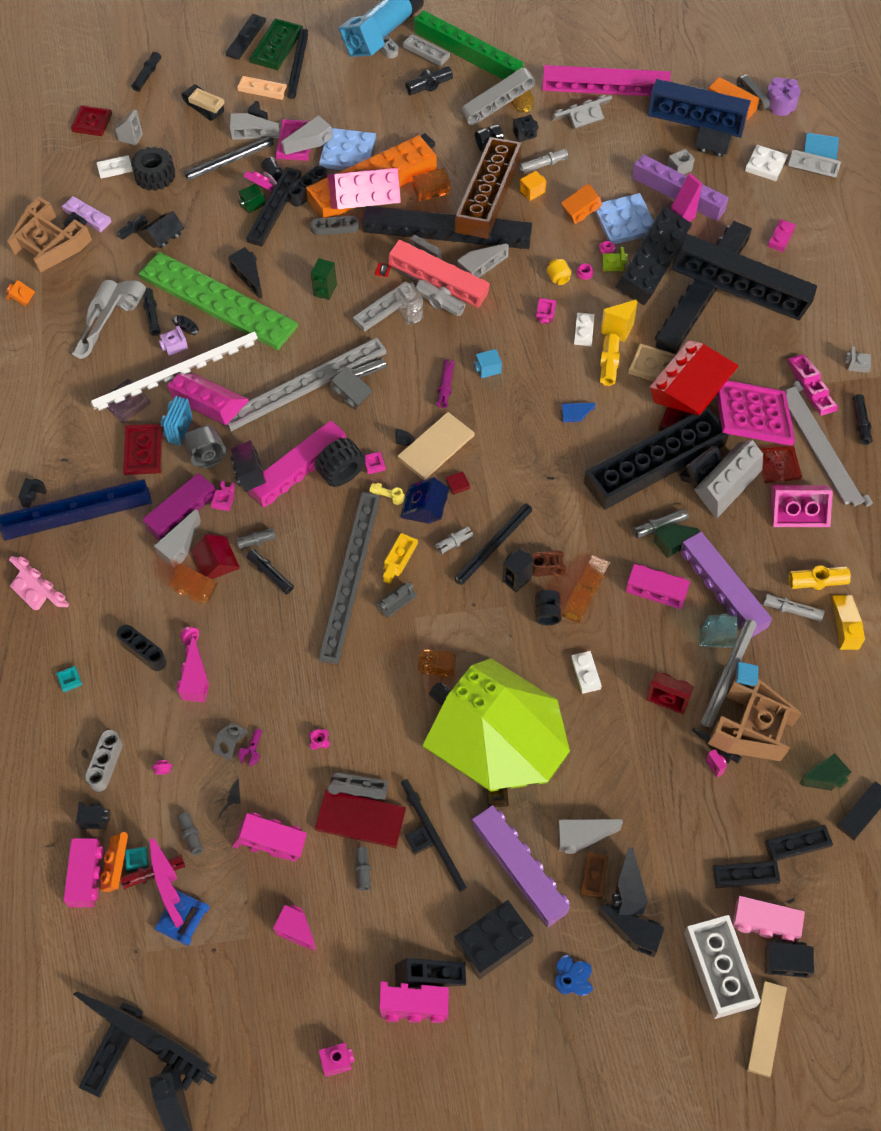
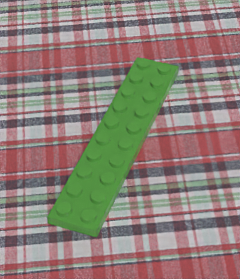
[139,252,298,350]

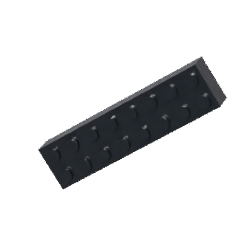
[671,234,817,321]
[584,407,729,510]

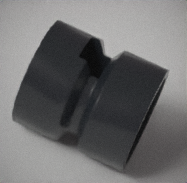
[475,124,504,152]
[535,590,562,626]

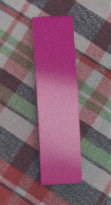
[788,354,838,416]
[150,837,184,928]

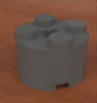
[184,425,226,469]

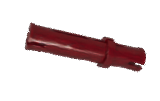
[120,854,186,890]

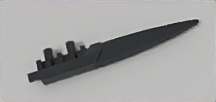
[73,992,217,1091]

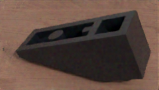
[228,247,262,299]
[612,847,648,915]
[395,958,466,987]
[149,1068,193,1131]

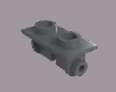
[375,582,418,618]

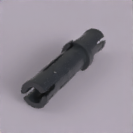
[131,51,161,92]
[143,288,161,336]
[852,394,873,445]
[246,549,294,595]

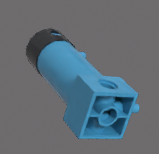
[338,0,424,57]

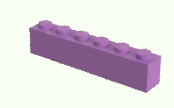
[632,154,729,221]
[680,532,772,637]
[472,805,570,928]

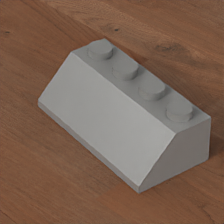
[694,440,763,518]

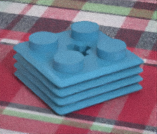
[161,396,193,446]

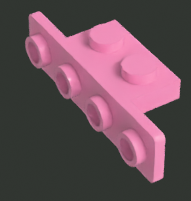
[9,556,69,610]

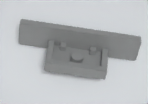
[550,95,613,130]

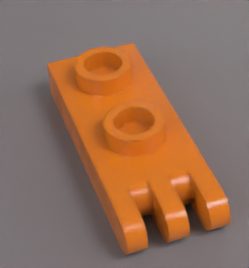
[100,832,128,893]

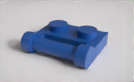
[155,890,210,946]

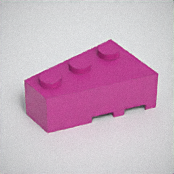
[232,813,307,862]
[380,981,449,1023]

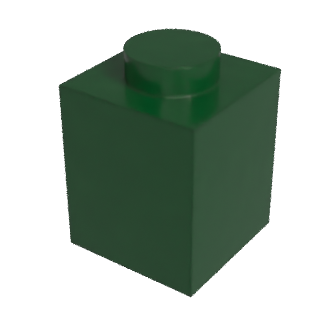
[238,183,265,213]

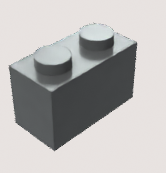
[329,366,373,410]

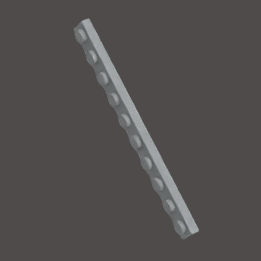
[227,338,386,431]

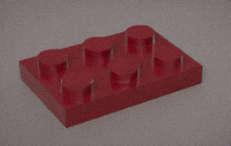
[123,423,163,475]

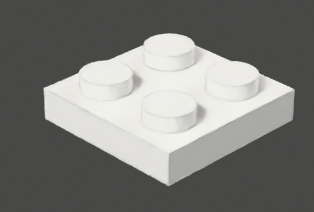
[745,145,788,181]

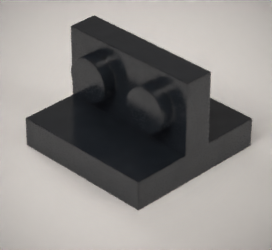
[679,446,722,497]

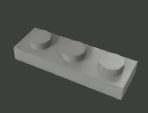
[403,34,450,66]
[788,150,841,178]

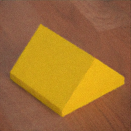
[601,300,638,342]

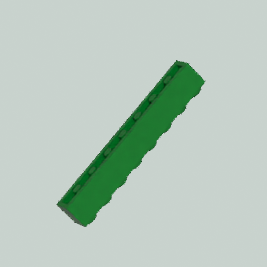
[414,10,524,80]

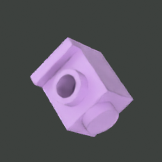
[159,326,188,356]

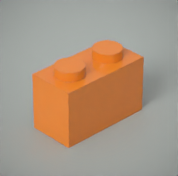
[561,183,602,224]

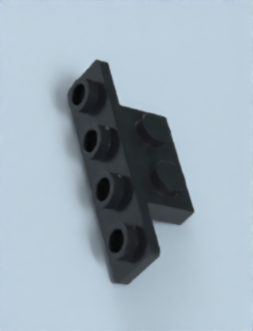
[226,14,266,60]

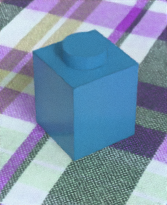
[474,349,502,378]

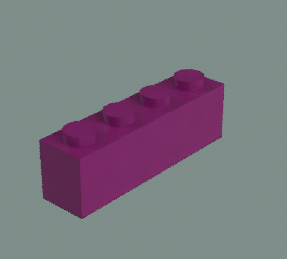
[142,473,215,541]

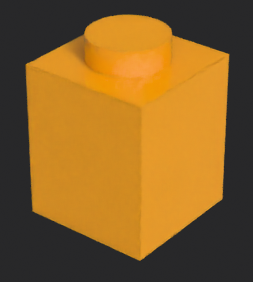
[520,171,546,201]

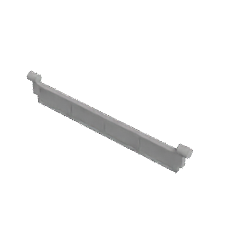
[785,381,873,507]

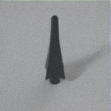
[692,728,742,764]

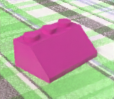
[770,485,833,527]

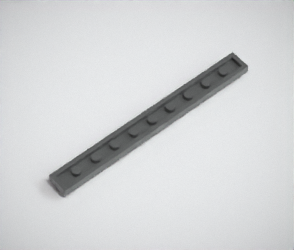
[319,492,380,665]

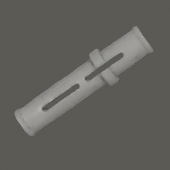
[519,149,568,174]
[763,594,825,622]

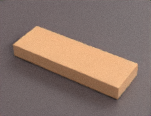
[237,76,287,100]

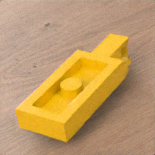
[383,533,418,584]

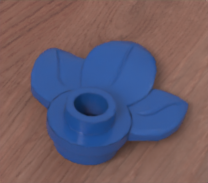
[555,955,593,996]

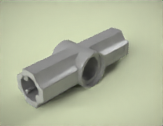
[415,279,466,316]

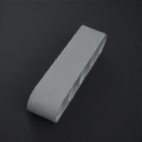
[461,68,535,125]

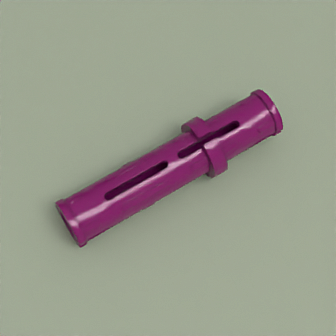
[436,359,455,408]

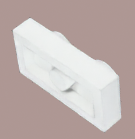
[97,155,133,178]
[574,313,595,346]
[571,651,602,694]

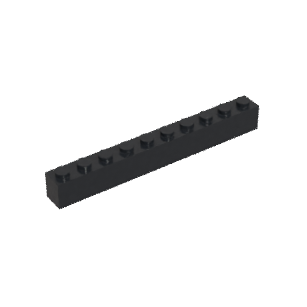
[363,206,532,249]
[655,221,752,354]

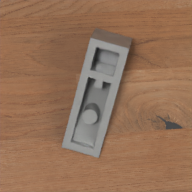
[230,113,280,140]
[281,115,333,155]
[457,244,509,278]
[154,509,201,568]
[558,819,623,854]

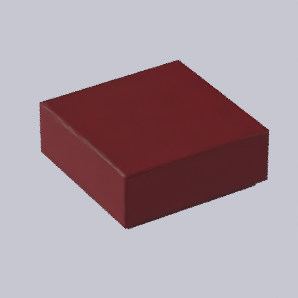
[446,471,470,495]

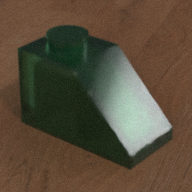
[654,523,700,558]
[800,753,852,791]

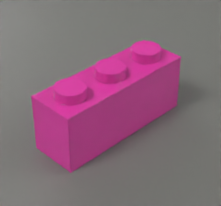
[626,564,690,610]
[64,839,104,907]

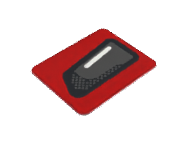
[375,263,391,278]

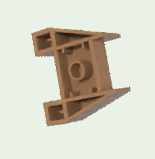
[7,196,92,273]
[708,675,801,761]

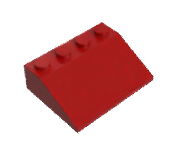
[649,340,738,415]

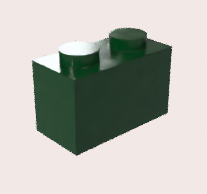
[311,258,337,300]

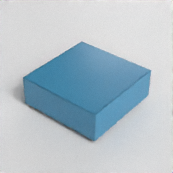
[736,662,758,686]

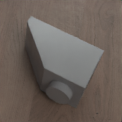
[115,110,143,145]

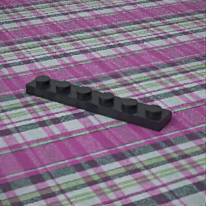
[246,167,302,247]

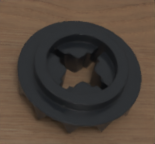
[172,315,199,335]

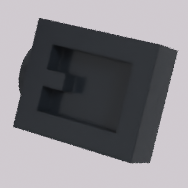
[248,101,268,120]
[18,478,47,508]

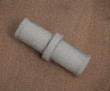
[435,526,473,555]

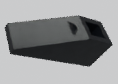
[599,904,664,957]

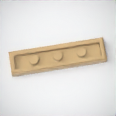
[747,981,787,1077]

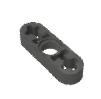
[737,74,770,111]
[311,215,360,235]

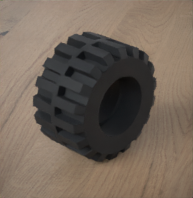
[131,146,175,191]
[315,438,366,487]

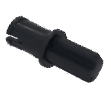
[117,214,148,240]

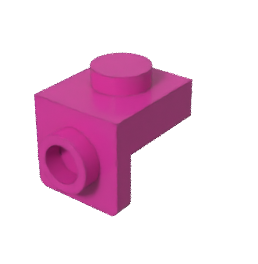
[535,298,556,324]

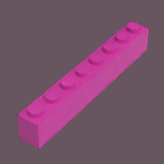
[542,65,671,96]

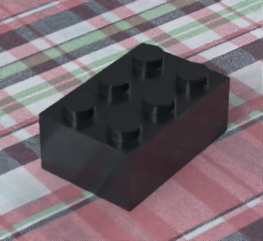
[454,900,534,980]

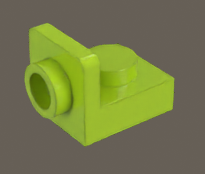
[602,247,628,271]

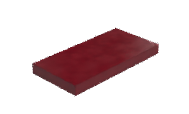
[315,790,406,849]

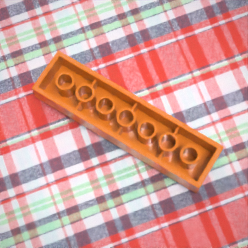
[306,135,437,218]

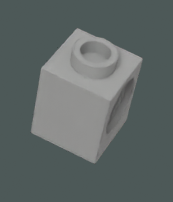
[667,149,694,175]

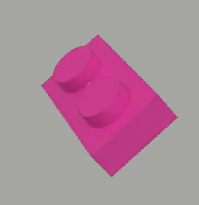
[244,171,274,191]
[768,219,796,252]

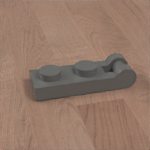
[328,773,389,800]

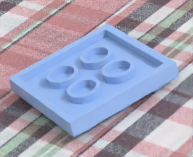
[319,128,376,171]
[594,193,654,244]

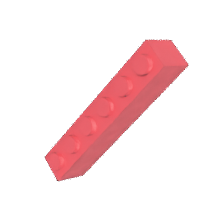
[388,240,490,308]

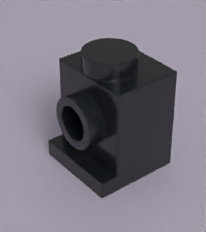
[76,802,110,829]

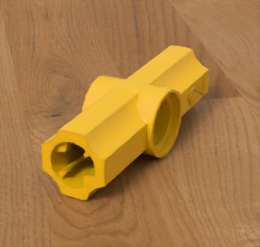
[600,334,620,386]
[788,566,851,590]

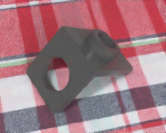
[213,723,248,760]

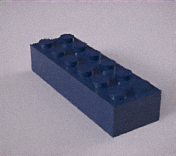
[648,79,751,138]

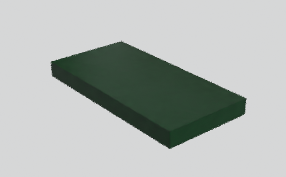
[249,18,303,70]

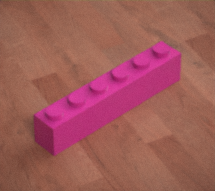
[248,421,346,508]

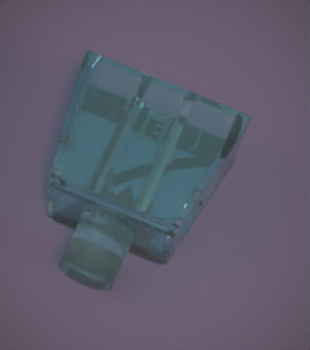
[699,613,738,648]

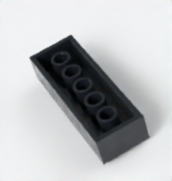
[615,206,692,305]

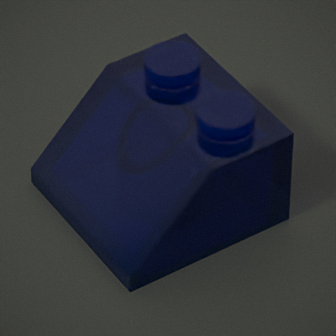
[400,477,449,524]

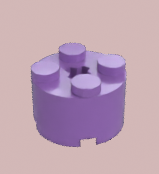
[767,77,801,116]

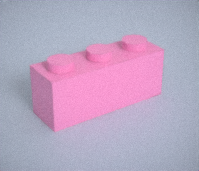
[732,896,805,944]

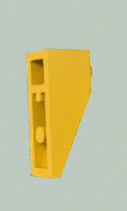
[832,595,865,650]

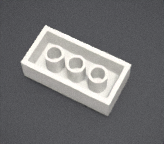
[684,915,761,1019]

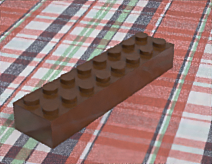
[455,137,522,239]

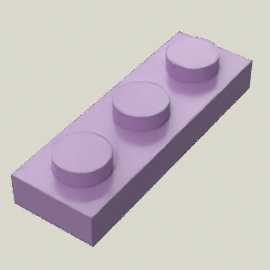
[62,196,111,233]

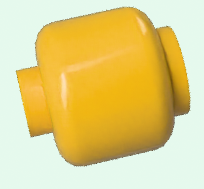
[546,259,571,285]

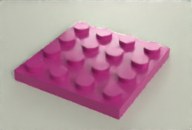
[716,380,795,446]

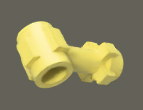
[370,483,405,505]

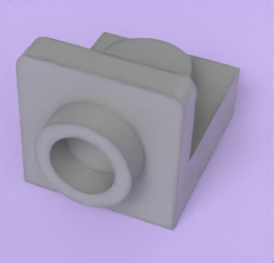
[845,346,871,373]

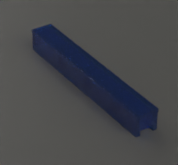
[0,479,152,541]

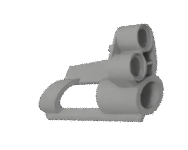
[72,280,146,359]

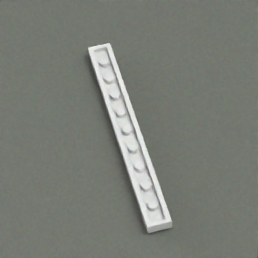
[90,332,257,411]

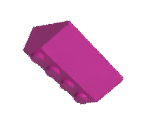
[167,374,249,426]

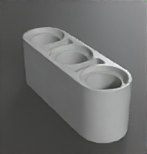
[85,730,123,792]

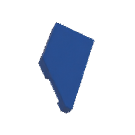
[562,403,595,422]

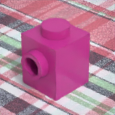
[319,1043,355,1077]

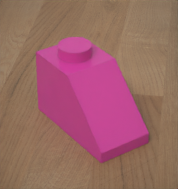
[273,905,316,951]

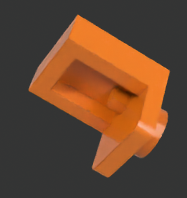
[5,280,35,307]

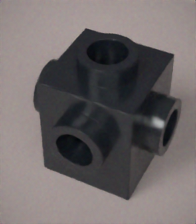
[513,114,539,142]

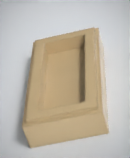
[188,88,224,113]

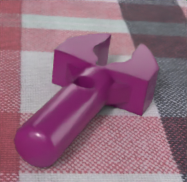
[238,729,262,767]

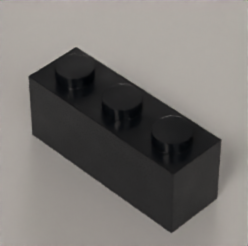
[230,440,266,492]

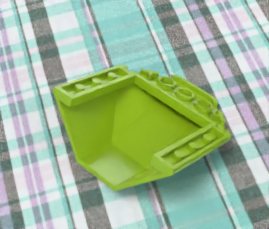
[422,658,570,791]

